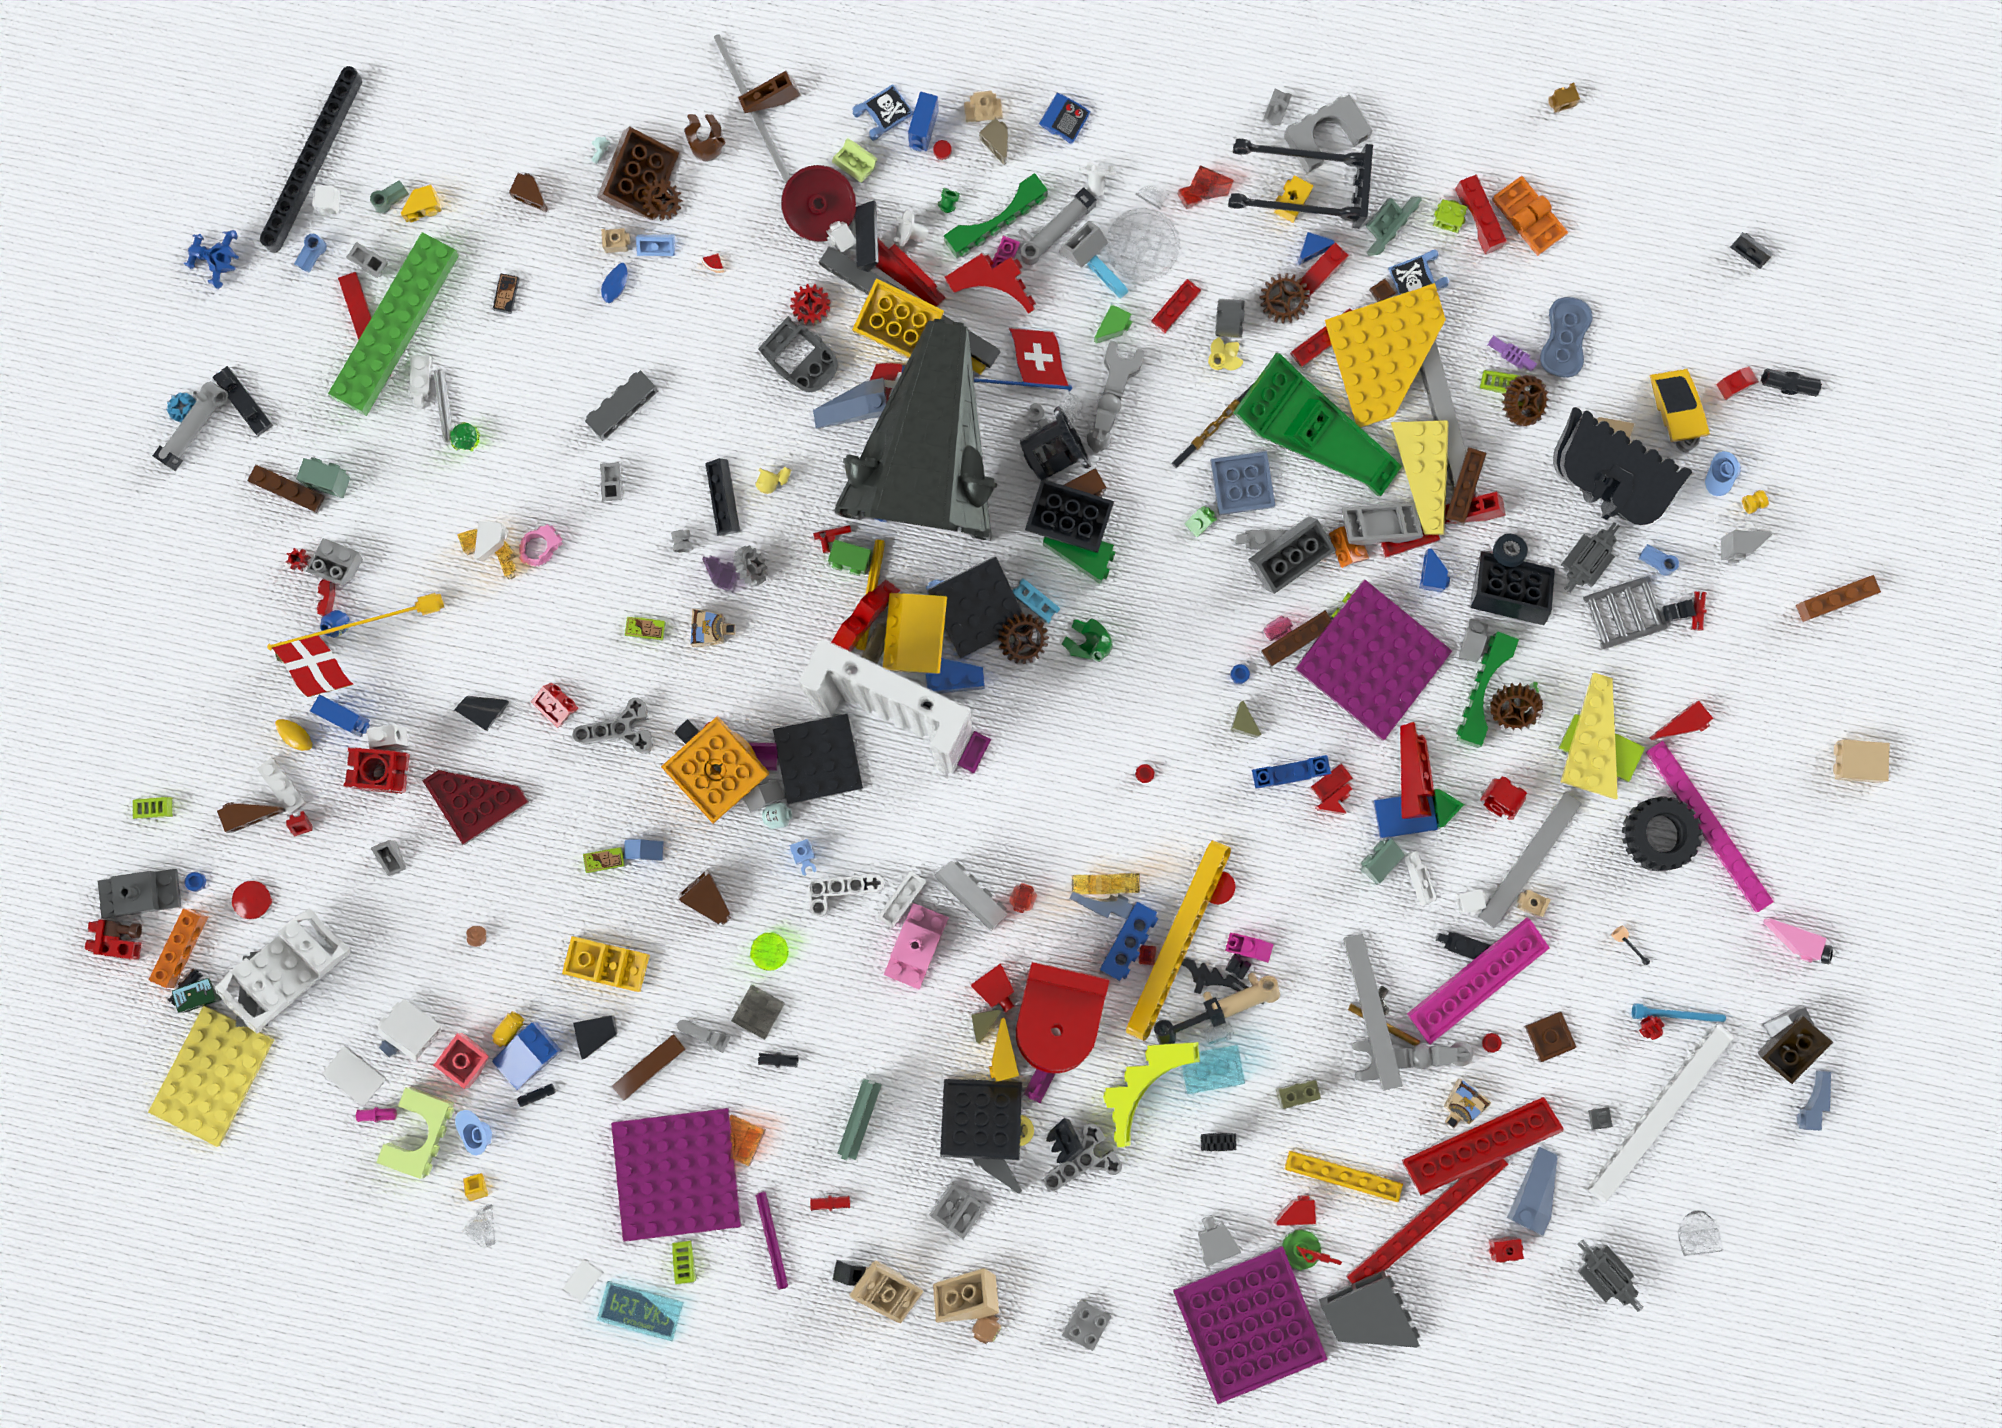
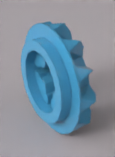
[166,392,196,422]

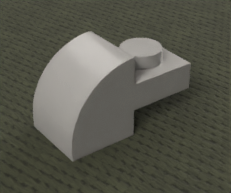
[346,242,389,278]
[600,462,623,501]
[1459,619,1488,663]

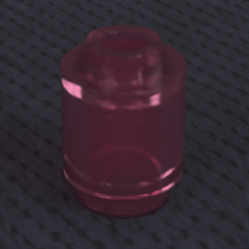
[1263,615,1293,641]

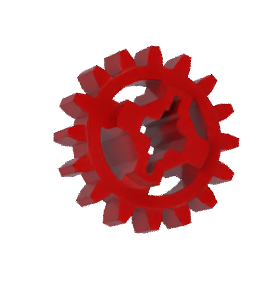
[790,284,831,325]

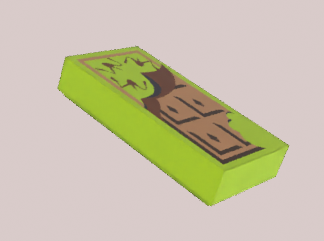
[624,617,666,641]
[583,847,625,873]

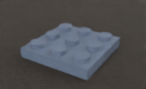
[1210,451,1275,515]

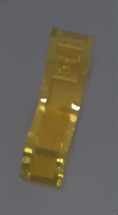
[457,529,517,580]
[1071,873,1140,895]

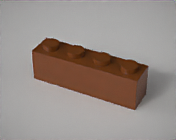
[1795,575,1881,622]

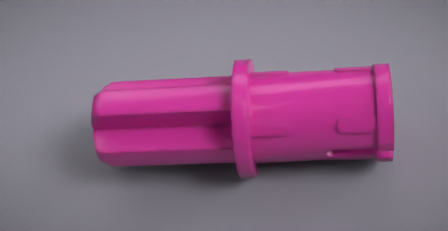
[356,1107,397,1123]

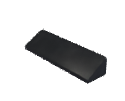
[855,200,879,272]
[705,458,740,536]

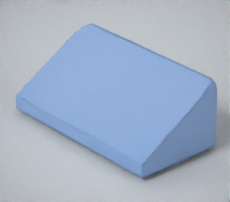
[636,234,675,256]

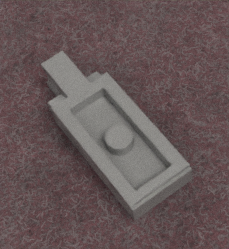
[1235,530,1288,550]

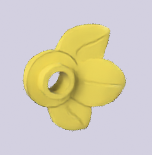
[1208,337,1244,371]

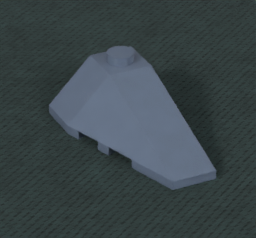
[813,378,888,429]
[1507,1147,1558,1236]

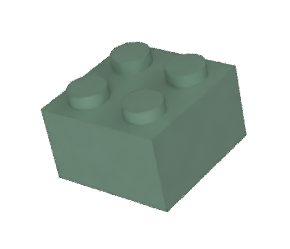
[296,457,351,498]

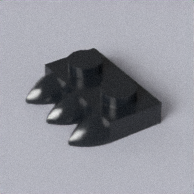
[1046,1118,1084,1164]

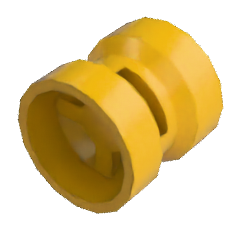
[1742,490,1769,514]

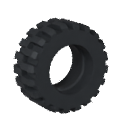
[1622,796,1703,871]

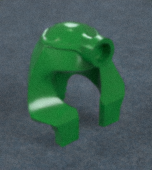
[1061,618,1113,662]

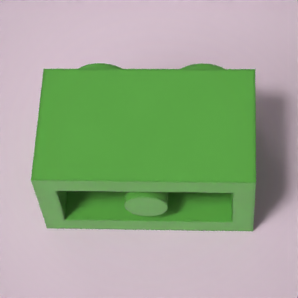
[828,539,872,576]

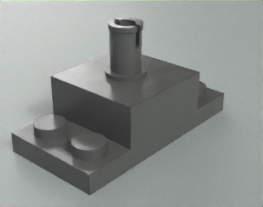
[97,869,181,919]

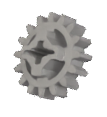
[733,545,768,587]

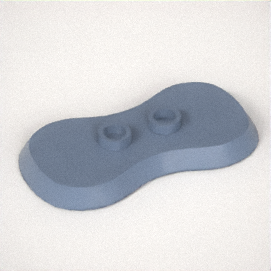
[1540,297,1593,378]

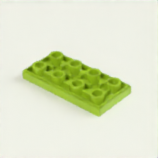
[1558,714,1645,782]

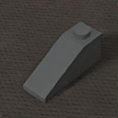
[972,1158,1022,1194]

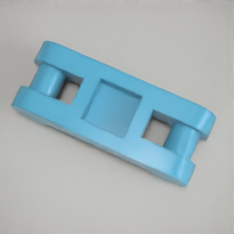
[1012,578,1060,624]

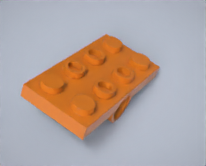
[1491,175,1568,256]

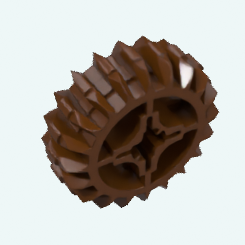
[1259,273,1311,324]
[1501,375,1550,427]
[997,613,1049,664]
[1490,682,1543,731]

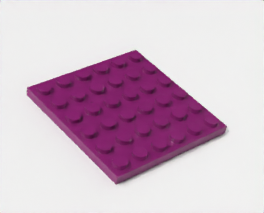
[1294,579,1452,741]
[611,1108,742,1242]
[1173,1246,1328,1405]

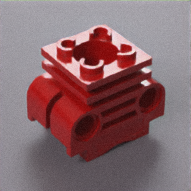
[343,748,410,794]

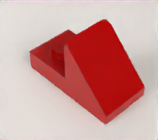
[1315,783,1353,815]

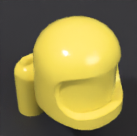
[755,466,792,494]

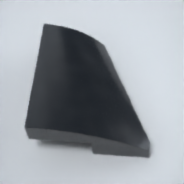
[454,696,509,732]
[573,1015,618,1059]

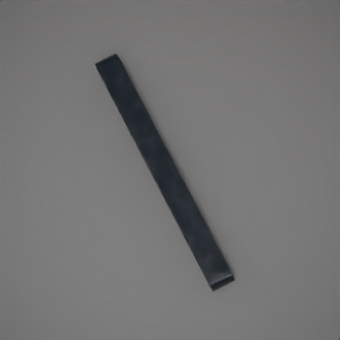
[260,66,362,253]

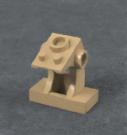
[964,90,1003,122]

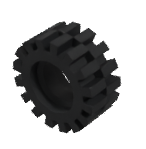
[1201,1133,1237,1151]

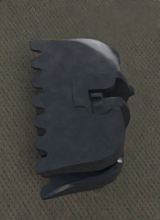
[1553,407,1692,525]

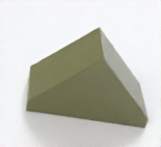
[1230,701,1262,738]
[971,1009,1002,1044]

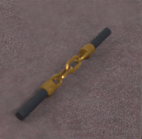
[1171,382,1255,468]

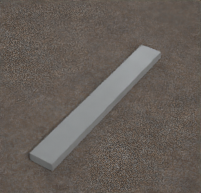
[1478,792,1582,928]
[1343,934,1403,1091]

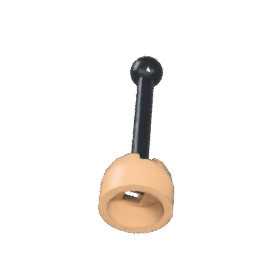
[1611,925,1650,965]

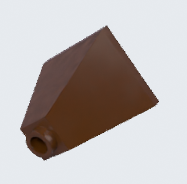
[678,869,731,925]

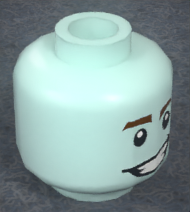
[762,803,792,829]

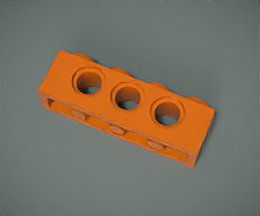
[148,908,208,988]

